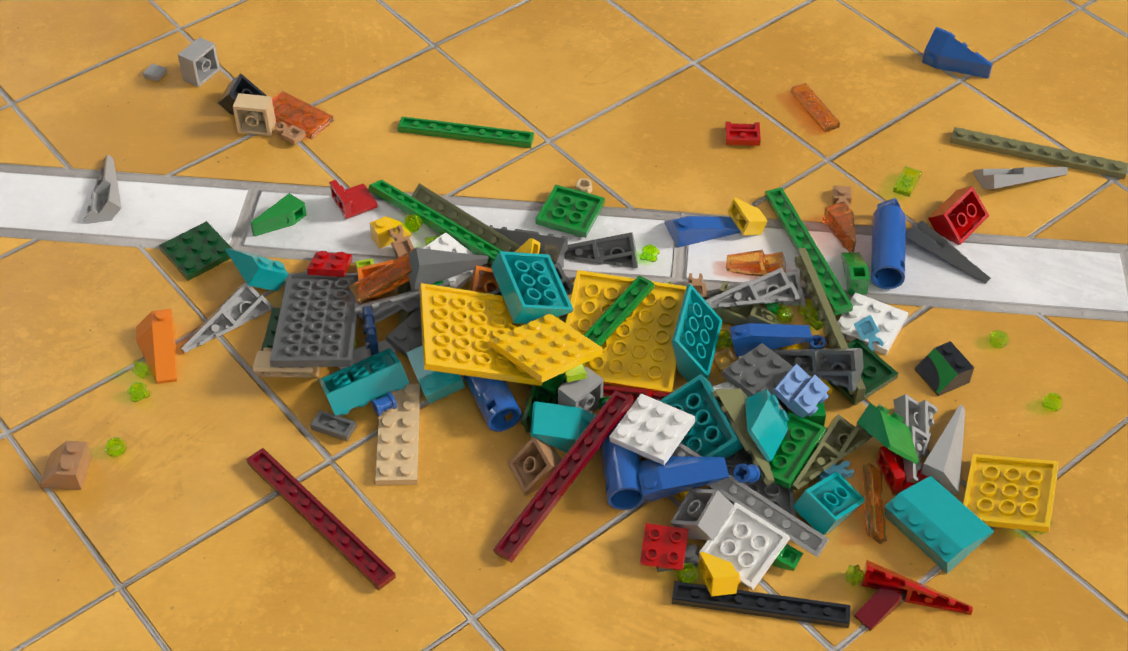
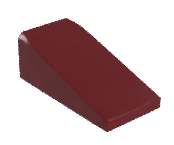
[854,585,902,631]

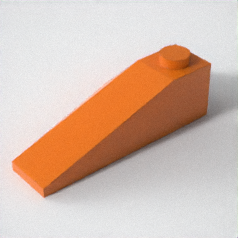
[136,309,177,384]

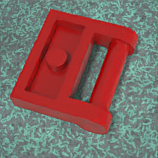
[725,121,761,146]

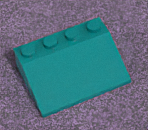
[491,251,574,324]
[672,284,722,382]
[318,348,409,416]
[660,374,744,459]
[885,476,994,574]

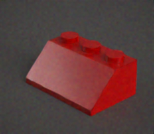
[928,186,989,245]

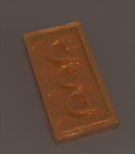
[272,91,334,140]

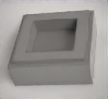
[143,64,167,82]

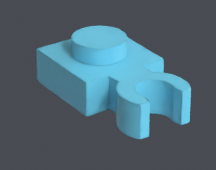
[854,315,884,351]
[817,461,854,482]

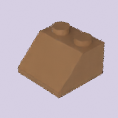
[508,437,561,494]
[39,441,92,490]

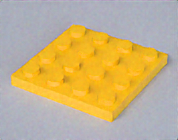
[490,314,603,383]
[963,454,1059,532]

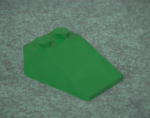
[857,403,919,465]

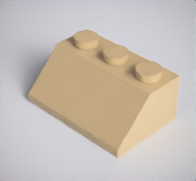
[253,348,319,378]

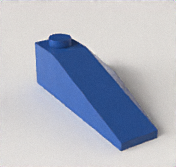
[922,27,993,79]
[664,216,741,248]
[730,323,813,357]
[638,456,730,502]

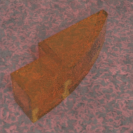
[726,249,786,276]

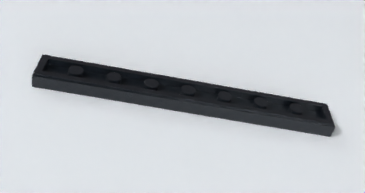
[672,581,851,628]

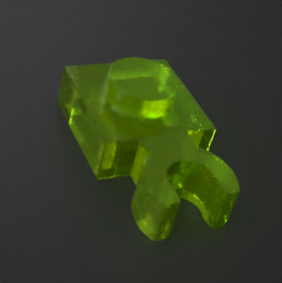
[798,300,823,331]

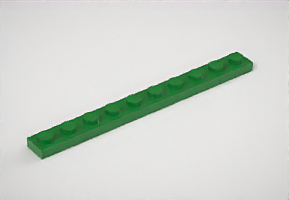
[369,179,504,264]
[765,187,853,315]

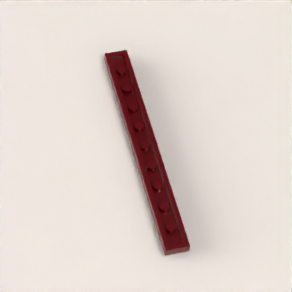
[493,390,633,563]
[246,448,396,590]

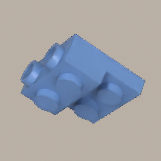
[772,364,830,418]

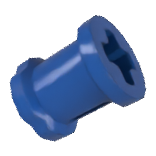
[808,335,826,349]
[371,392,397,416]
[733,464,760,483]

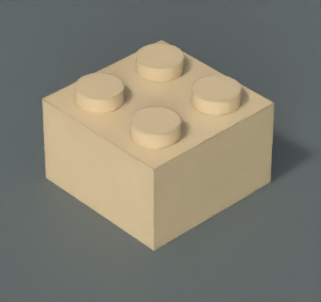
[233,93,276,136]

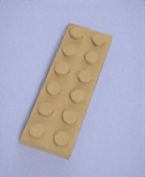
[375,384,421,486]

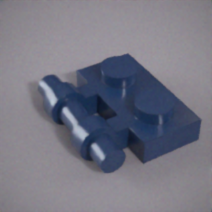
[362,306,379,356]

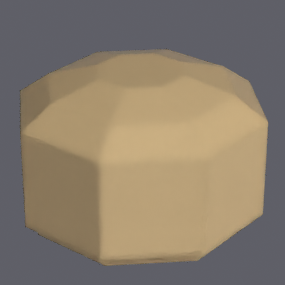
[576,178,592,193]

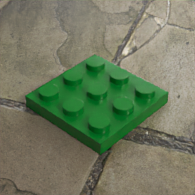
[536,184,605,238]

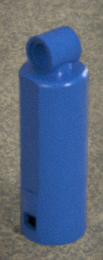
[871,198,906,289]
[463,375,521,432]
[600,401,645,510]

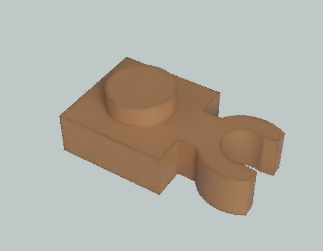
[274,122,306,145]
[832,186,852,212]
[388,225,414,259]
[687,273,707,300]

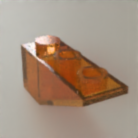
[823,201,856,253]

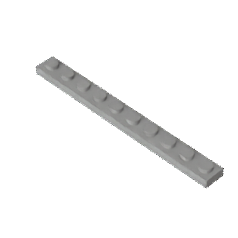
[671,443,829,558]

